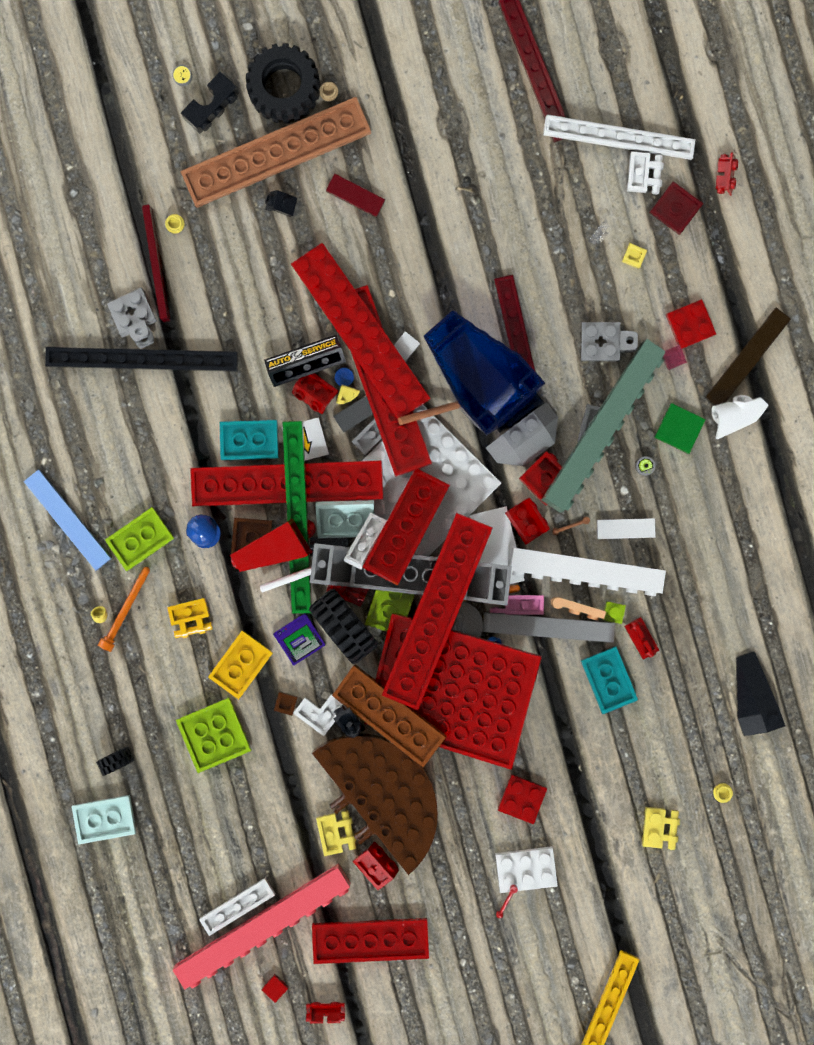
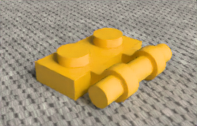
[167,598,213,639]

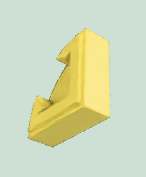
[336,384,360,404]

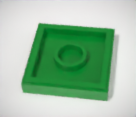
[654,403,706,454]

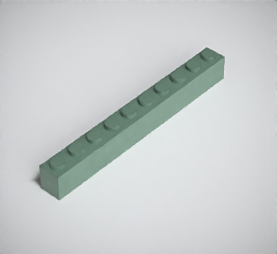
[541,339,666,513]

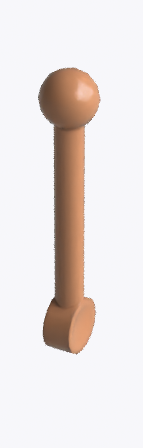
[552,517,590,535]

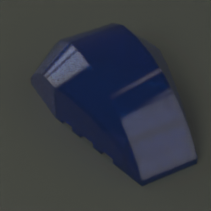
[423,310,545,436]

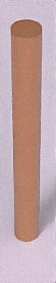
[398,399,468,425]

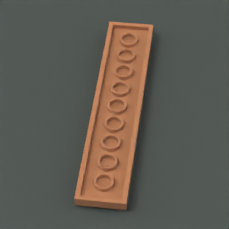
[180,97,371,208]

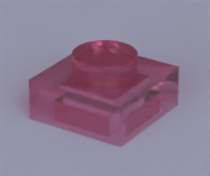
[663,345,687,370]

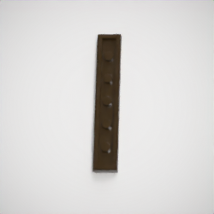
[705,307,791,406]

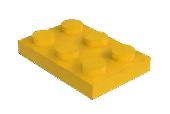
[208,630,273,700]

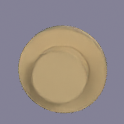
[319,82,338,101]

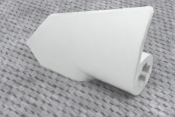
[712,395,768,439]

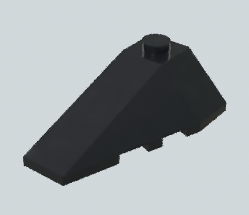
[736,651,785,736]

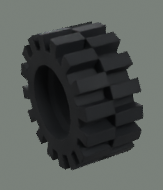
[96,746,135,776]

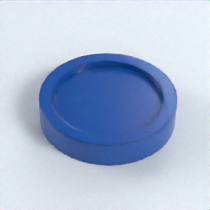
[335,368,354,386]

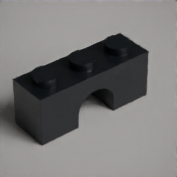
[181,72,239,134]

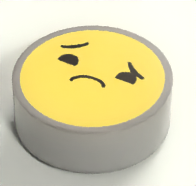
[172,65,193,86]

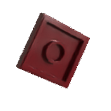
[649,181,703,235]

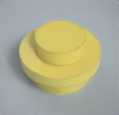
[165,214,185,234]
[713,783,733,803]

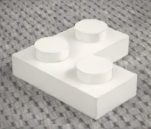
[293,694,346,736]

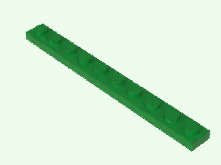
[282,421,312,614]

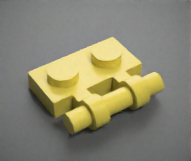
[642,807,680,850]
[316,810,356,856]

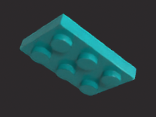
[219,420,279,460]
[580,646,638,714]

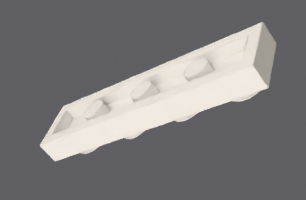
[199,877,276,936]

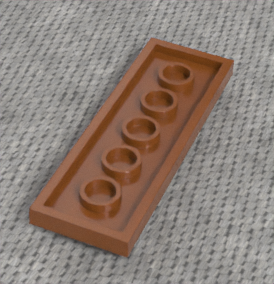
[332,664,447,768]

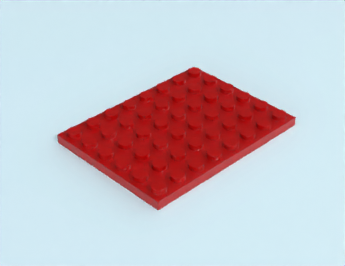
[364,613,542,770]

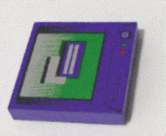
[273,613,326,666]

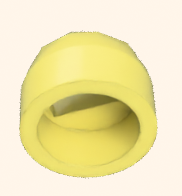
[91,606,108,623]

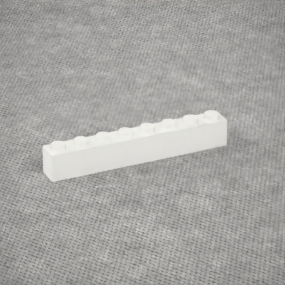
[509,548,666,596]

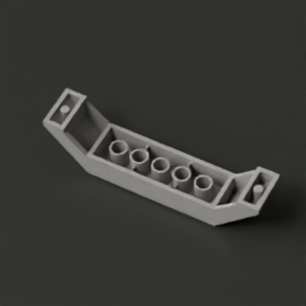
[310,543,512,605]

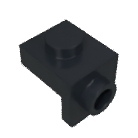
[265,190,297,217]

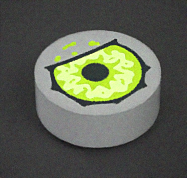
[635,456,655,476]

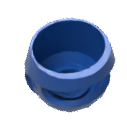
[186,514,220,548]

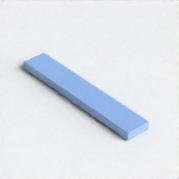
[24,470,112,571]

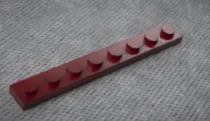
[498,0,566,143]

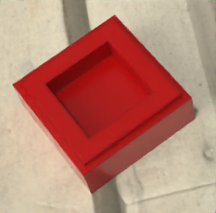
[261,974,289,1003]

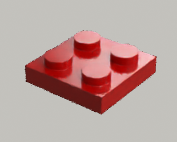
[666,299,716,350]
[497,774,547,825]

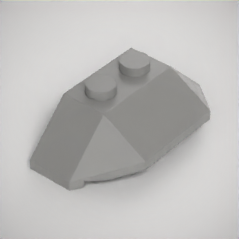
[486,402,558,466]

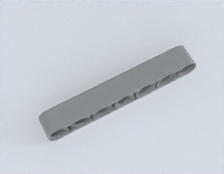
[482,612,615,642]

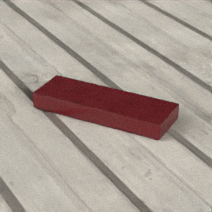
[326,173,385,218]

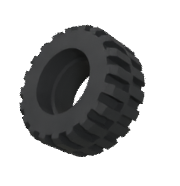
[246,43,320,124]
[309,589,378,664]

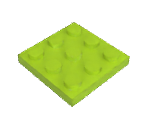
[176,697,252,773]

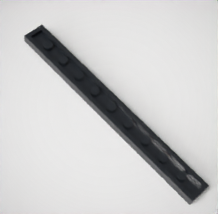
[45,347,238,372]

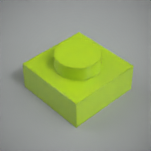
[602,601,626,624]

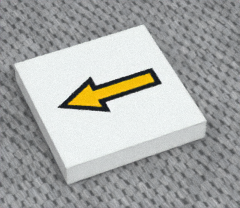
[282,417,329,461]

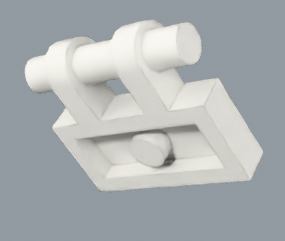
[627,151,664,195]

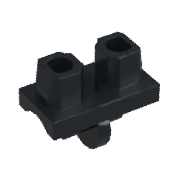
[333,705,365,738]

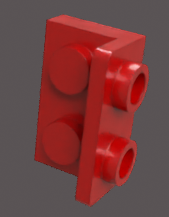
[292,373,339,414]
[505,498,550,545]
[353,841,399,890]

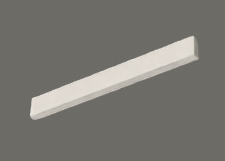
[543,115,696,160]

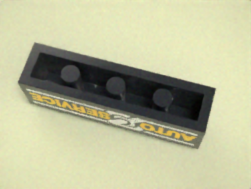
[264,334,346,387]

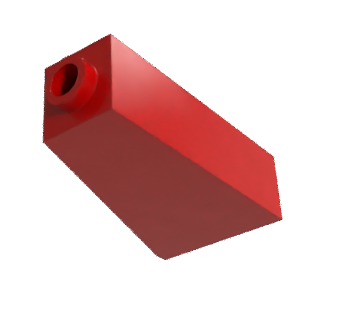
[230,519,312,572]

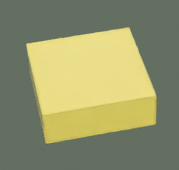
[622,243,647,269]

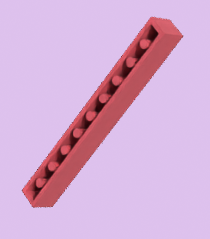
[173,863,351,990]

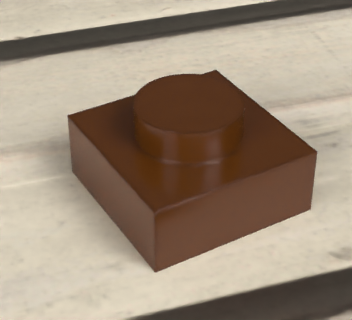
[274,691,298,716]

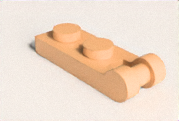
[551,597,606,621]

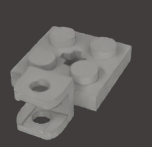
[107,287,157,349]
[581,322,638,361]

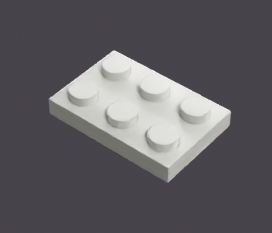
[495,846,557,893]

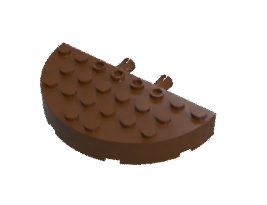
[312,733,438,875]

